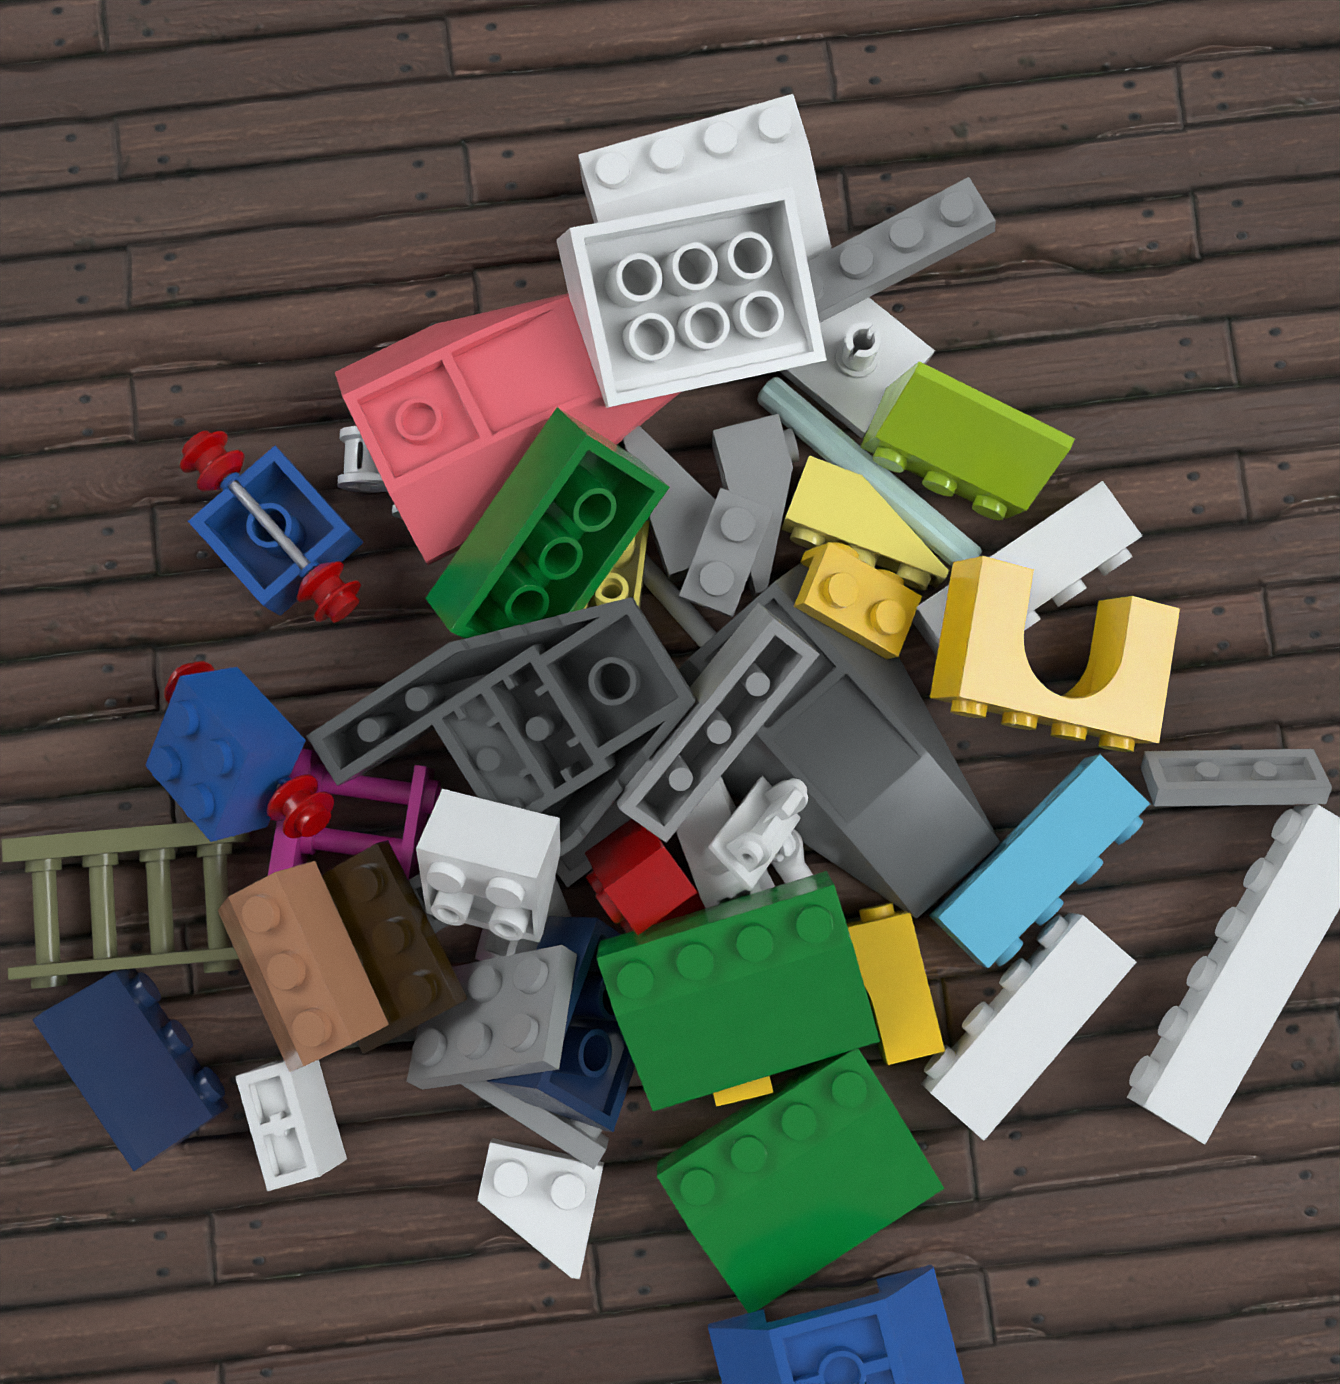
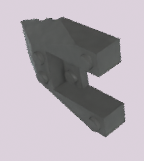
[307,597,697,933]

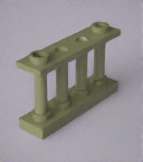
[1,822,250,989]

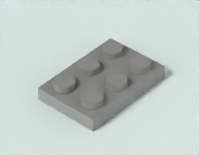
[406,945,577,1090]

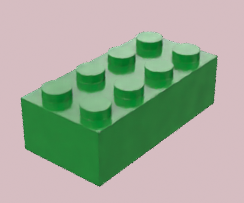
[425,407,670,639]

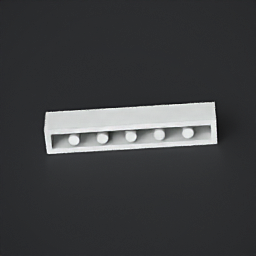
[1127,804,1340,1144]

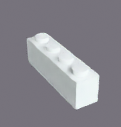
[912,481,1142,656]
[921,913,1136,1141]

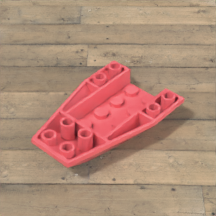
[335,293,681,565]

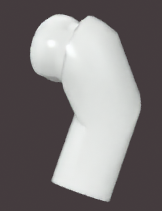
[771,829,813,883]

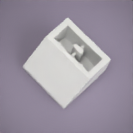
[416,789,560,943]

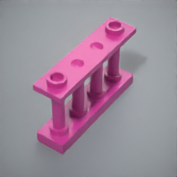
[268,749,441,880]

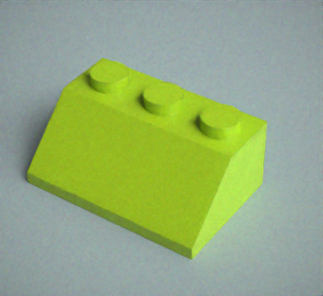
[860,361,1075,520]

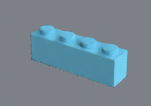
[929,754,1150,968]

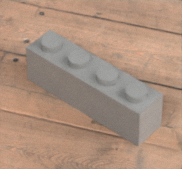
[616,603,820,843]

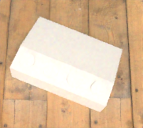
[578,94,831,261]
[557,186,827,408]

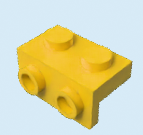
[793,542,922,659]

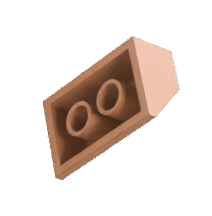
[218,861,389,1072]

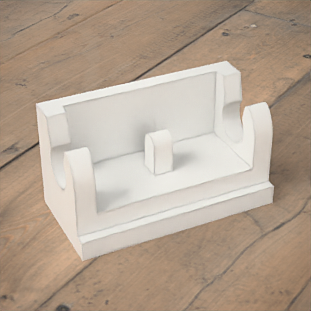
[235,1060,347,1191]

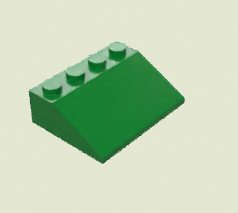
[597,871,880,1111]
[657,1048,945,1313]

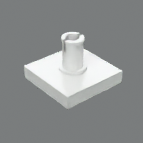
[780,298,935,438]

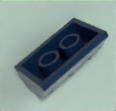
[487,916,635,1132]
[32,968,229,1171]

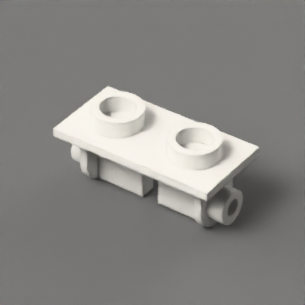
[708,776,808,891]

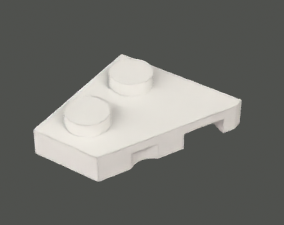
[477,1138,604,1279]

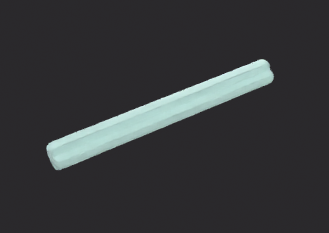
[757,377,982,566]

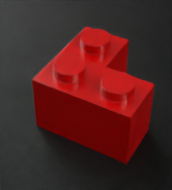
[585,818,706,935]

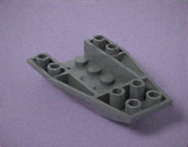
[678,563,1000,919]

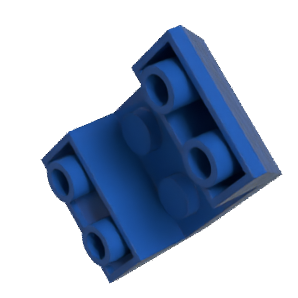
[708,1264,965,1384]

